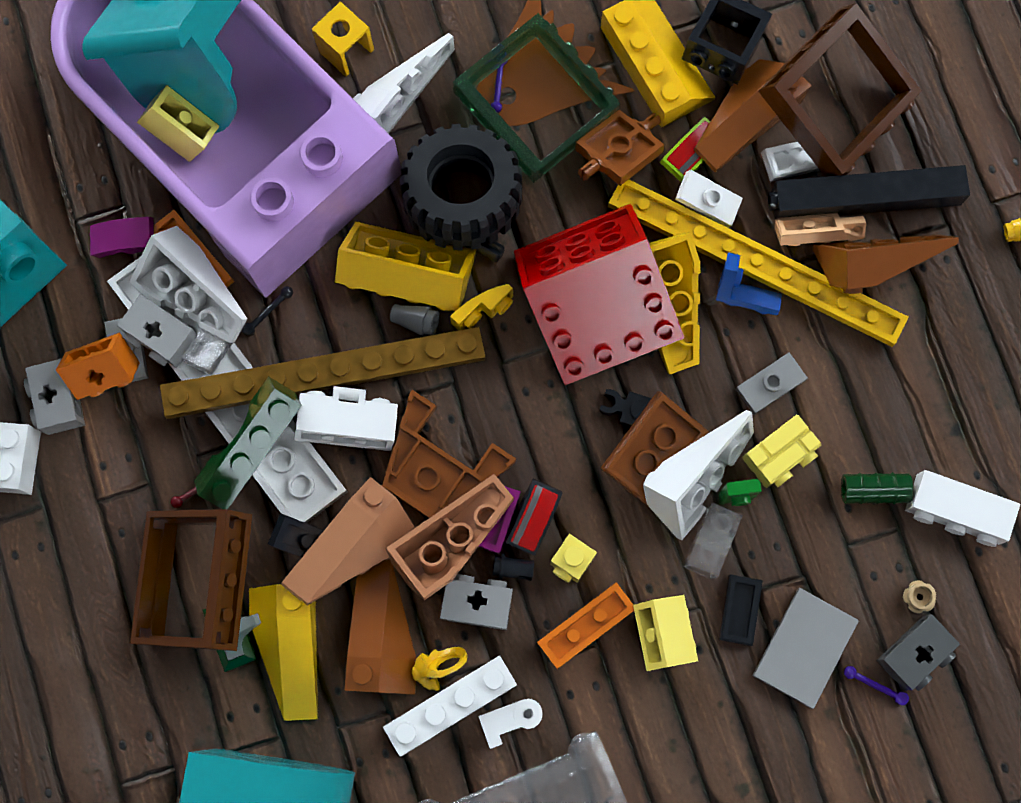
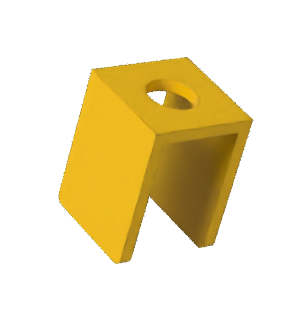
[312,1,374,76]

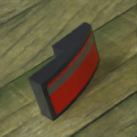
[505,478,563,556]

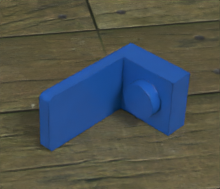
[716,252,782,315]

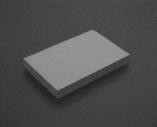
[752,588,859,709]

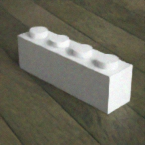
[383,655,517,757]

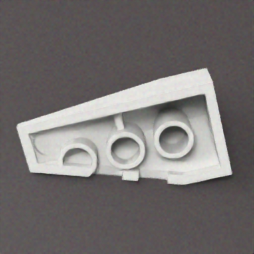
[353,33,455,134]

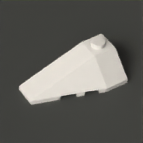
[129,226,247,343]
[643,410,754,540]

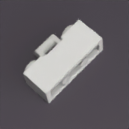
[294,386,398,451]

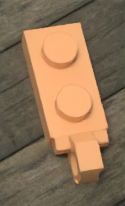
[775,213,866,246]

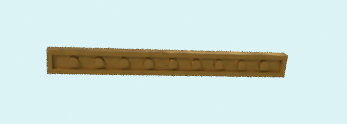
[160,327,485,419]

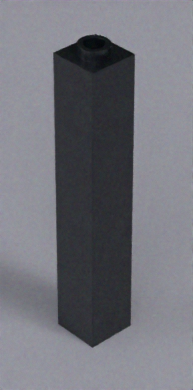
[768,165,970,219]

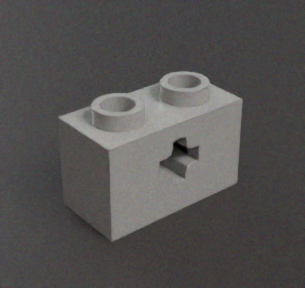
[117,294,199,368]
[24,359,85,435]
[440,574,513,630]

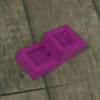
[90,217,154,258]

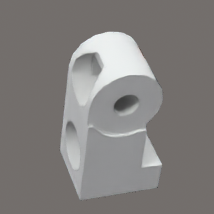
[478,699,543,749]

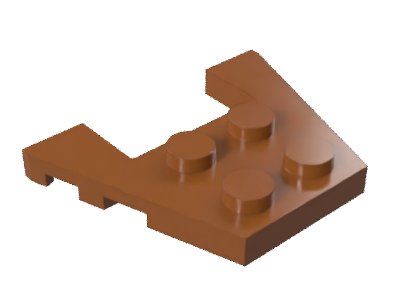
[382,390,517,518]

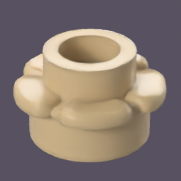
[903,580,936,613]

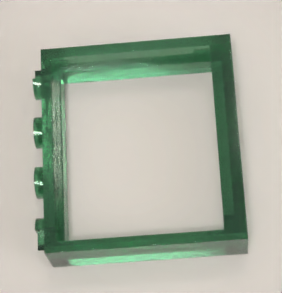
[453,13,620,183]

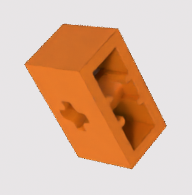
[56,332,140,400]

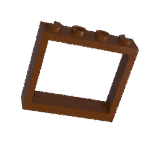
[758,3,922,177]
[130,509,253,651]

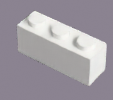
[905,470,1020,547]

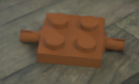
[575,110,665,186]

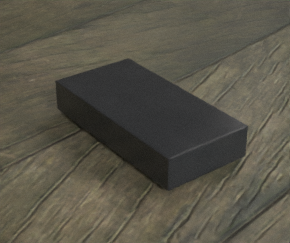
[719,574,763,646]

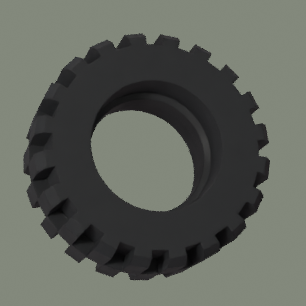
[400,124,522,251]

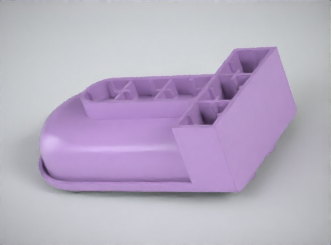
[51,0,401,298]

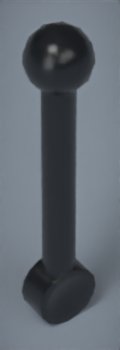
[242,286,293,337]

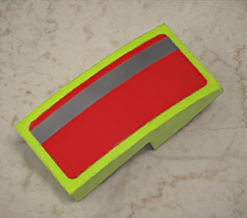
[660,117,710,183]

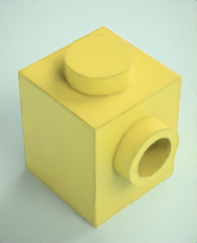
[550,533,597,583]

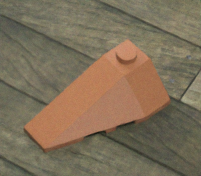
[386,474,514,600]
[281,477,415,605]

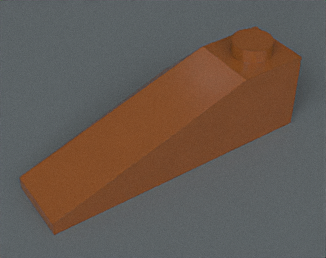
[694,59,812,172]
[813,234,959,294]
[345,560,417,695]

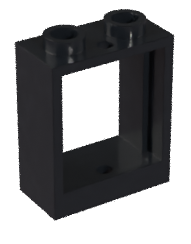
[682,0,772,85]

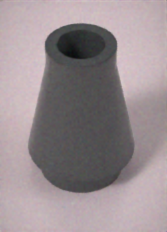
[390,304,440,337]

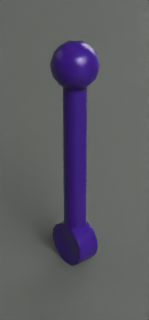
[490,52,508,114]
[844,666,909,705]

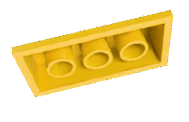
[601,0,715,128]
[335,221,476,311]

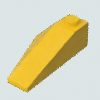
[649,232,700,374]
[249,584,318,721]

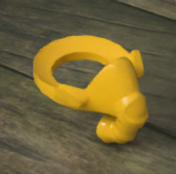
[412,647,468,691]

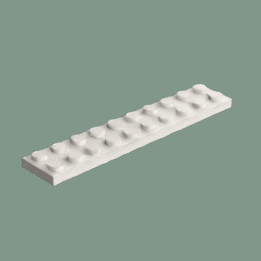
[107,257,348,523]

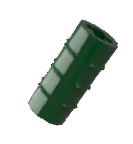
[841,472,913,505]

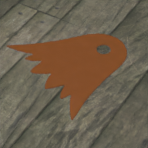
[477,0,635,126]

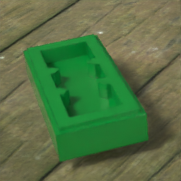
[718,479,762,506]

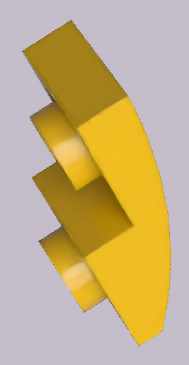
[450,284,513,331]

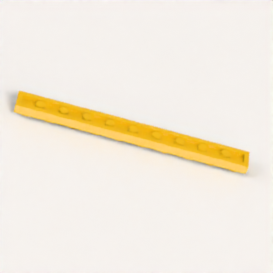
[608,180,909,347]

